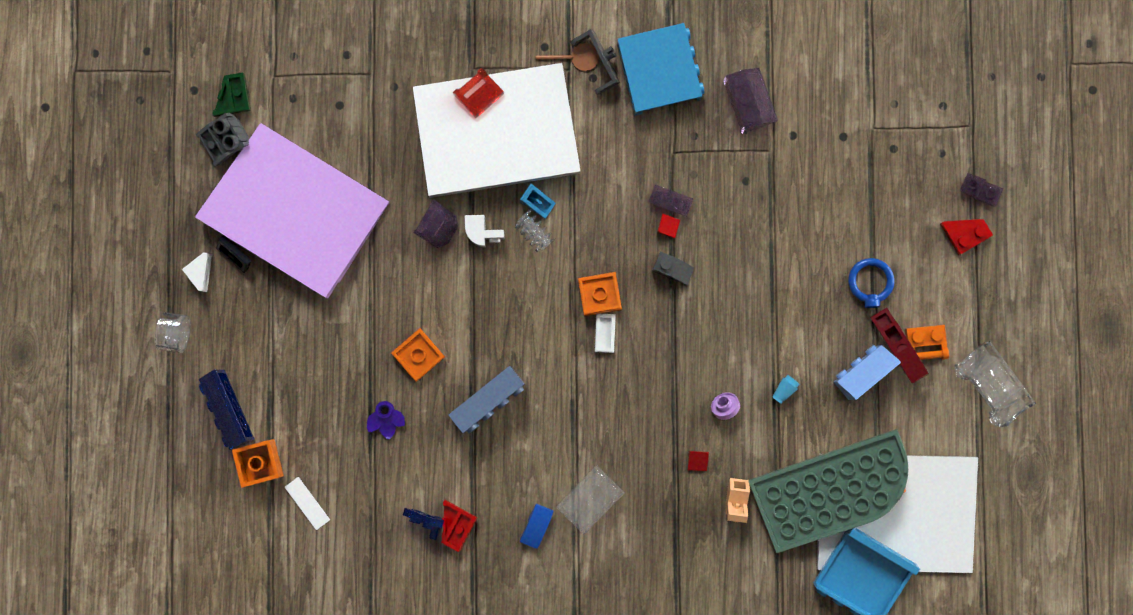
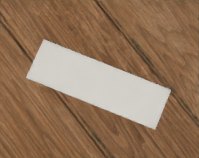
[285,477,330,530]

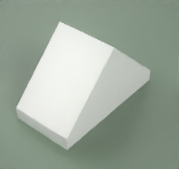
[182,253,212,292]

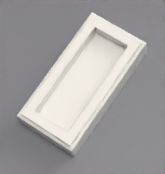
[595,314,616,353]

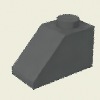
[652,251,694,285]

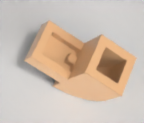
[725,478,750,523]

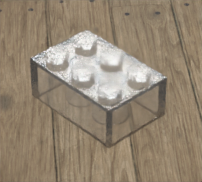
[556,464,625,534]

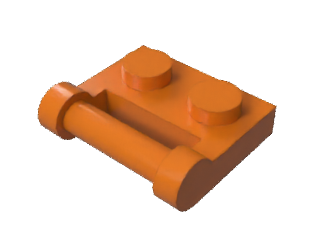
[905,325,949,360]

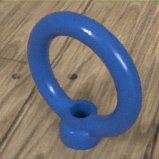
[848,258,894,308]

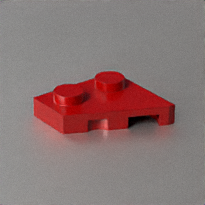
[940,219,993,255]
[441,500,478,552]

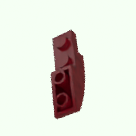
[870,308,929,384]

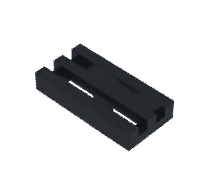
[216,235,252,273]

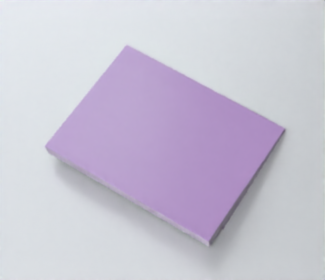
[195,123,390,298]

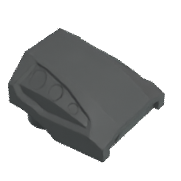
[196,113,249,166]

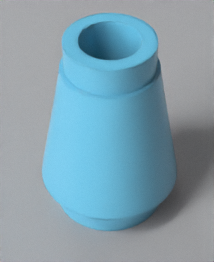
[772,375,800,404]

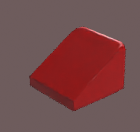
[657,214,680,238]
[687,451,709,471]

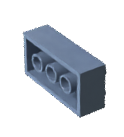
[449,366,525,433]

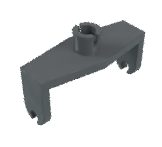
[570,29,620,95]

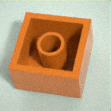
[232,439,284,488]

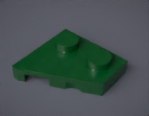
[213,72,251,117]

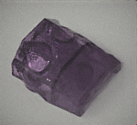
[413,200,458,248]

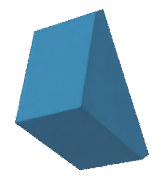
[520,184,556,219]

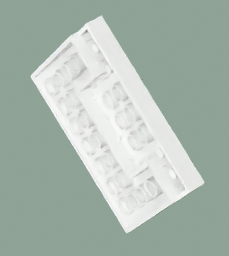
[413,63,581,198]
[817,454,978,573]

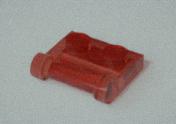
[453,68,504,118]

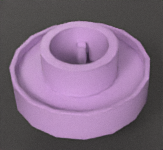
[711,393,740,420]

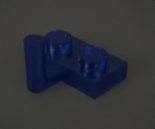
[403,508,444,540]

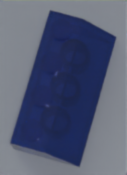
[199,369,255,450]

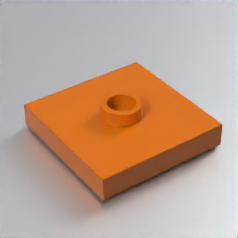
[578,272,622,316]
[391,328,445,382]

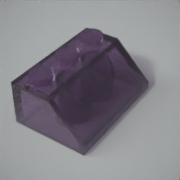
[723,68,778,134]

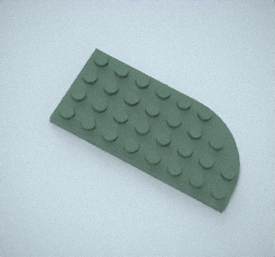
[749,429,908,553]

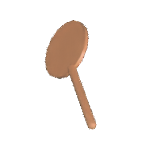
[535,43,599,71]

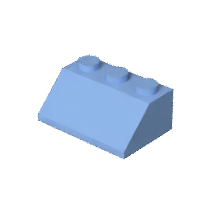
[834,345,901,400]

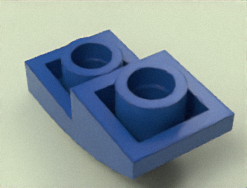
[520,504,553,549]

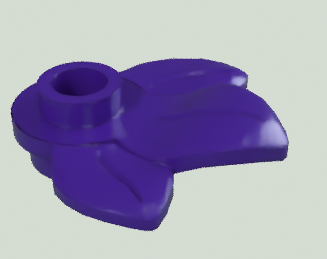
[367,401,405,439]

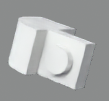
[465,215,505,247]

